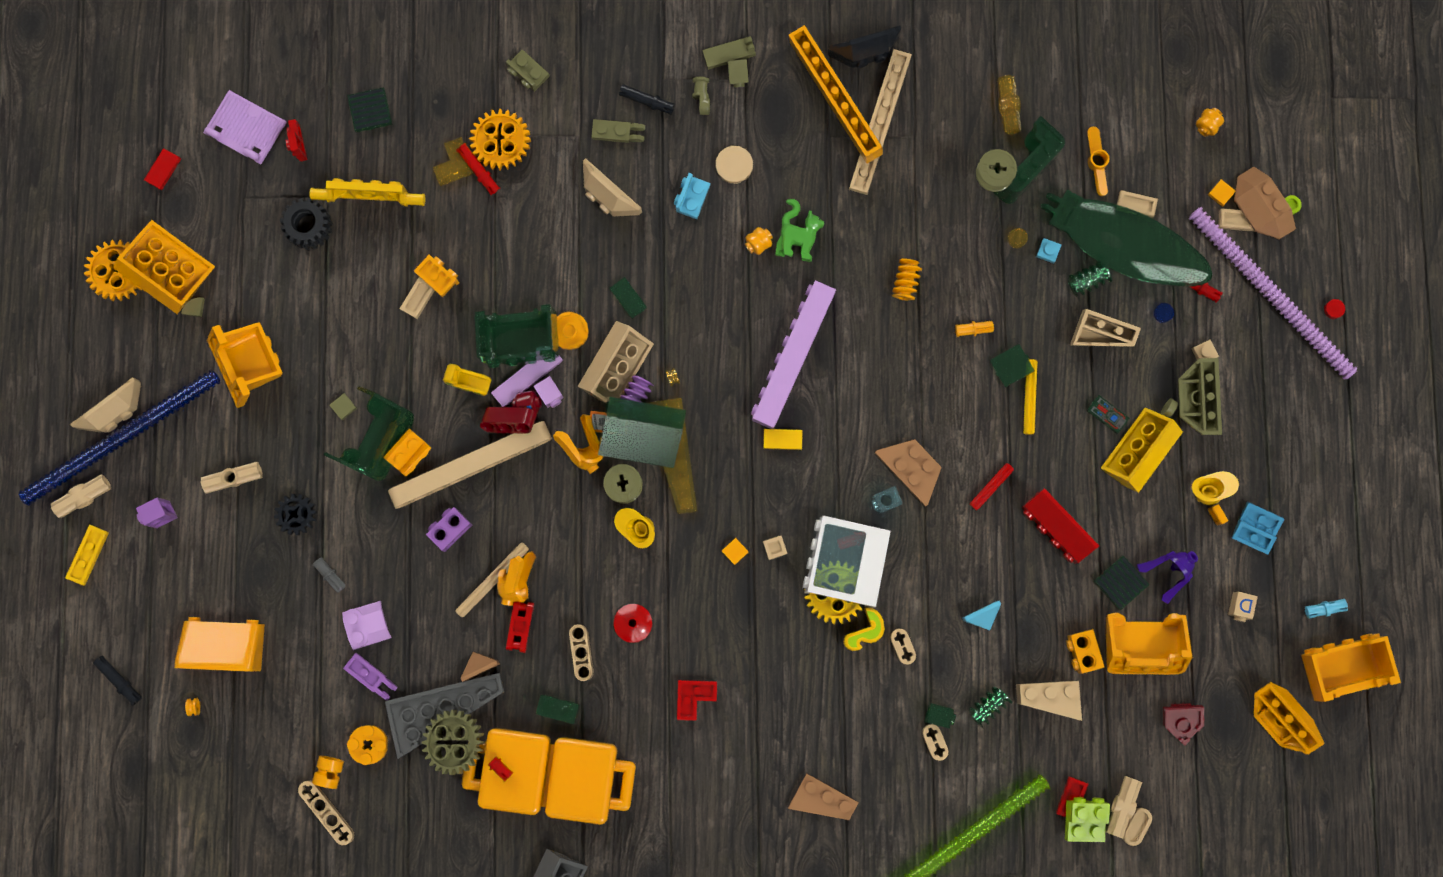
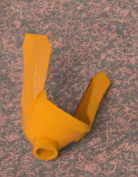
[553,414,604,474]
[497,551,536,606]

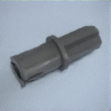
[313,557,345,593]

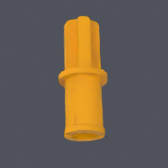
[955,321,994,337]

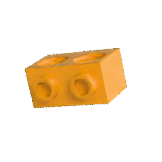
[1066,629,1104,674]

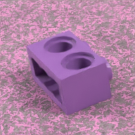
[136,498,178,528]
[426,507,472,552]

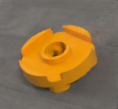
[347,725,388,765]

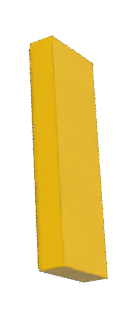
[65,525,109,586]

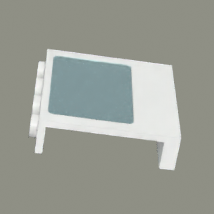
[803,516,891,608]

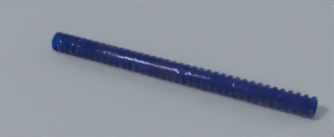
[19,369,221,506]

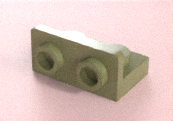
[506,50,550,92]

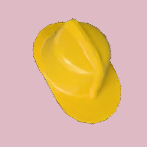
[1192,471,1239,505]
[614,508,655,548]

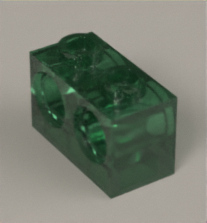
[536,694,581,724]

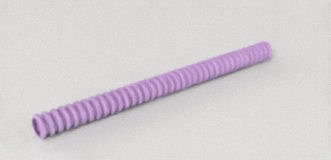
[1188,207,1357,380]

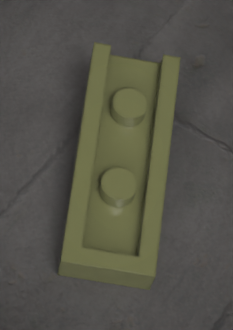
[702,36,756,70]

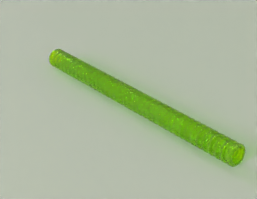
[904,774,1050,877]

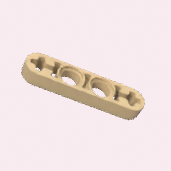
[298,780,354,845]

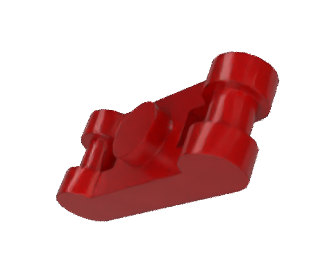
[506,602,534,653]

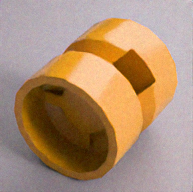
[312,755,344,789]

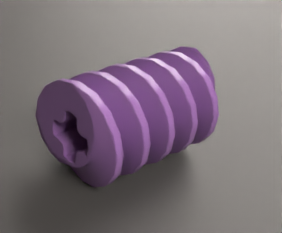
[617,375,654,419]

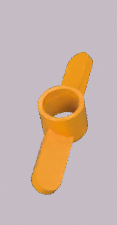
[1087,126,1109,196]

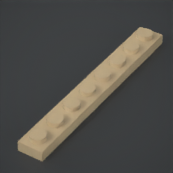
[849,49,912,195]

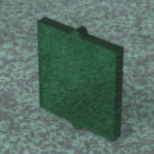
[990,344,1035,388]

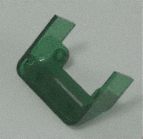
[324,386,414,481]

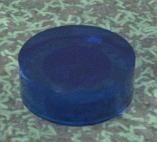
[1154,303,1174,323]

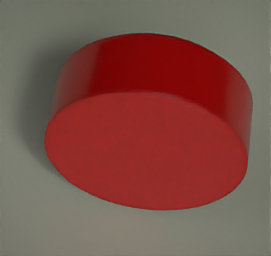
[1324,299,1345,319]

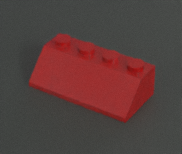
[1021,488,1099,564]

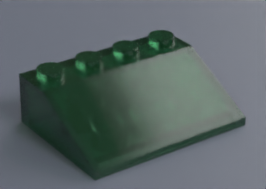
[598,397,686,468]

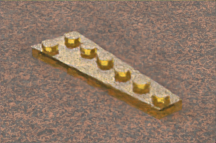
[644,398,697,514]

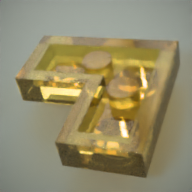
[433,137,474,186]

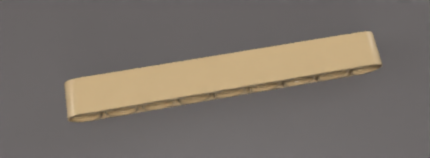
[388,421,552,509]

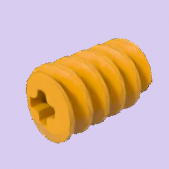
[892,258,922,301]

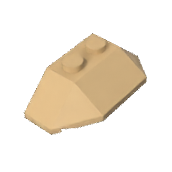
[583,158,642,216]
[70,377,141,433]

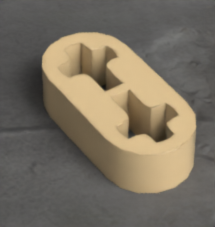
[890,629,916,664]
[922,724,948,761]

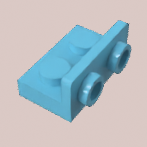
[674,173,710,219]

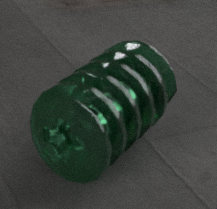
[1068,262,1112,297]
[968,686,1013,729]

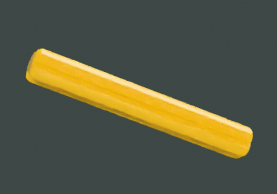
[1023,359,1037,435]

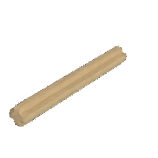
[456,543,529,617]

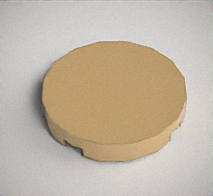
[716,146,753,184]

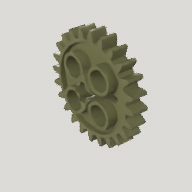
[422,710,485,775]

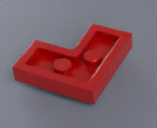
[286,119,307,162]
[677,680,717,720]

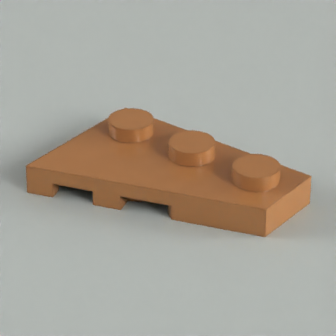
[788,773,858,820]

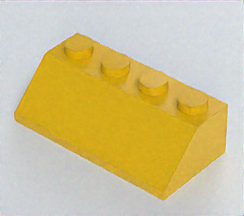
[1101,408,1183,493]

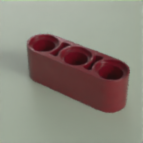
[480,407,537,434]

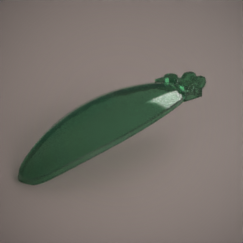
[1041,190,1212,286]

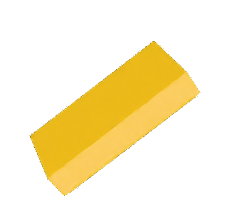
[763,429,802,450]

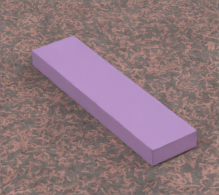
[491,345,563,407]

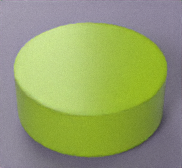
[1285,195,1301,215]

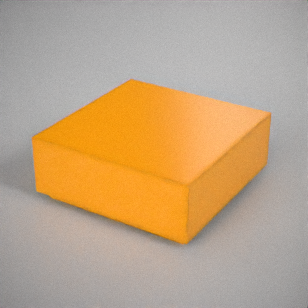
[1208,179,1236,207]
[1208,504,1228,526]
[722,538,749,565]

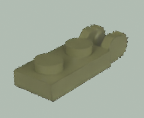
[592,119,645,143]

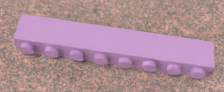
[751,281,836,429]

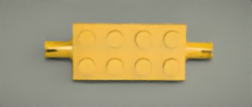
[310,178,425,207]

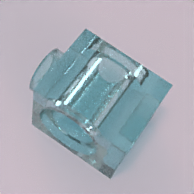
[871,486,903,514]

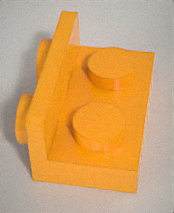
[414,255,459,297]
[384,429,431,476]

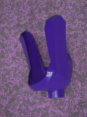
[1136,551,1198,604]

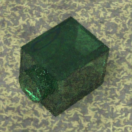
[924,703,956,729]

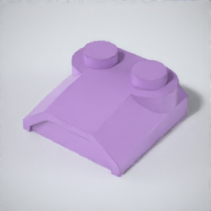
[342,601,392,650]

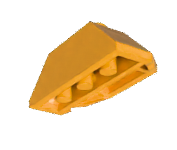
[1254,682,1324,754]

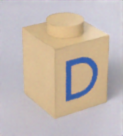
[1228,592,1258,622]

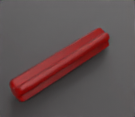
[970,463,1014,510]

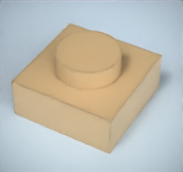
[1192,340,1219,359]
[763,536,787,560]

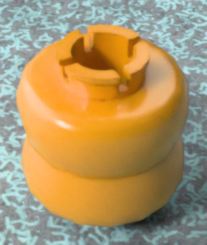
[1196,108,1224,137]
[745,227,773,255]

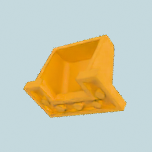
[207,322,282,408]

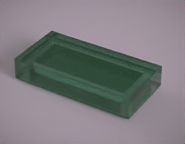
[609,277,647,319]

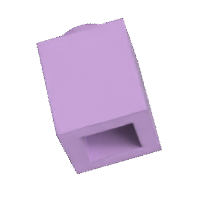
[534,376,564,408]

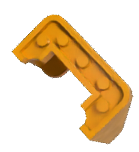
[1106,613,1192,675]
[174,617,265,671]

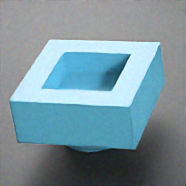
[1036,238,1061,264]

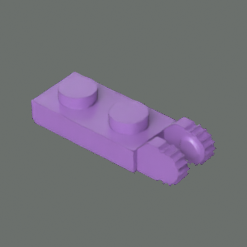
[343,653,398,701]

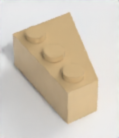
[1070,309,1141,347]
[1016,681,1082,721]

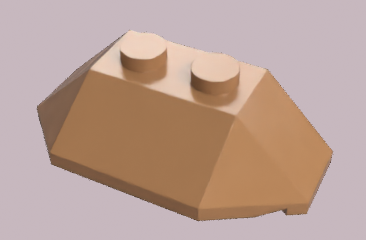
[1234,167,1296,239]

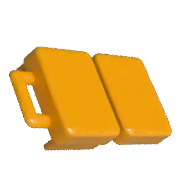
[462,728,636,825]

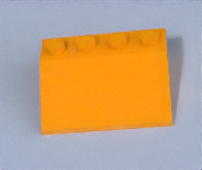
[113,220,215,314]

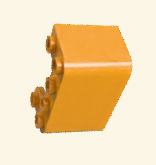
[1301,633,1401,702]

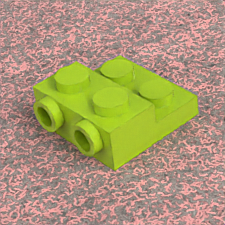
[1065,797,1110,842]

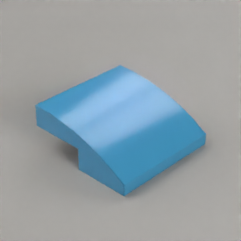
[1232,501,1284,555]

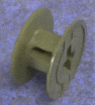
[976,149,1017,192]
[603,464,642,504]

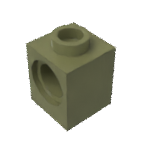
[727,59,749,87]

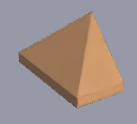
[461,652,500,682]

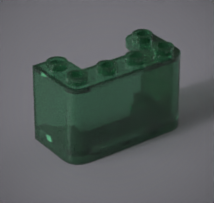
[993,116,1065,204]
[475,304,559,368]

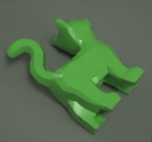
[775,198,824,262]

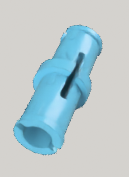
[1305,599,1348,619]

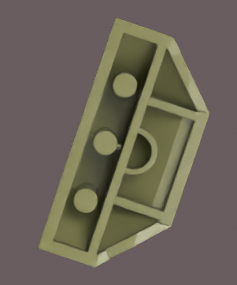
[1178,358,1222,435]

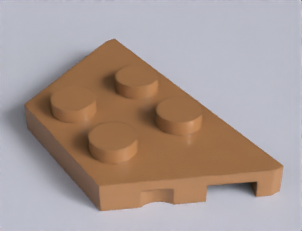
[875,439,941,507]

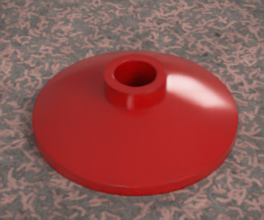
[614,604,652,643]

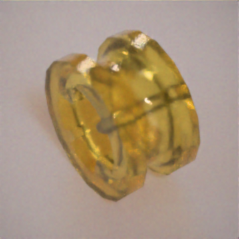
[665,368,680,387]

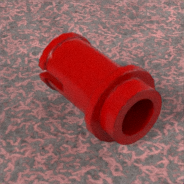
[488,756,513,782]

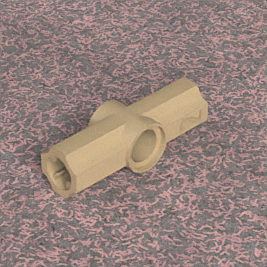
[201,462,263,494]
[51,474,111,518]
[1105,776,1142,839]

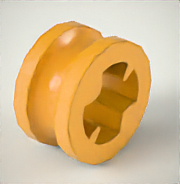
[185,698,200,716]

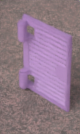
[203,90,287,165]

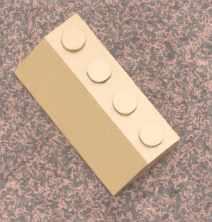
[578,321,654,409]

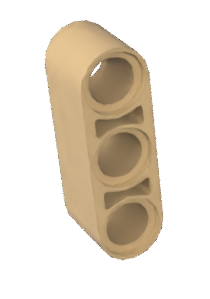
[569,625,594,681]

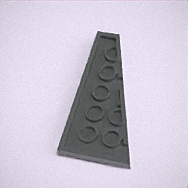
[385,673,504,759]

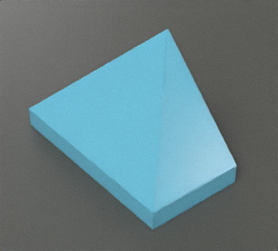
[962,601,1001,630]

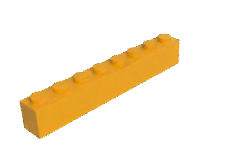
[789,25,883,164]

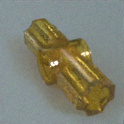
[998,75,1022,135]

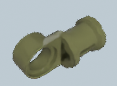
[692,77,710,115]

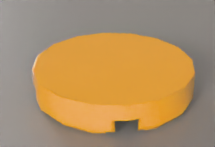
[550,312,589,350]

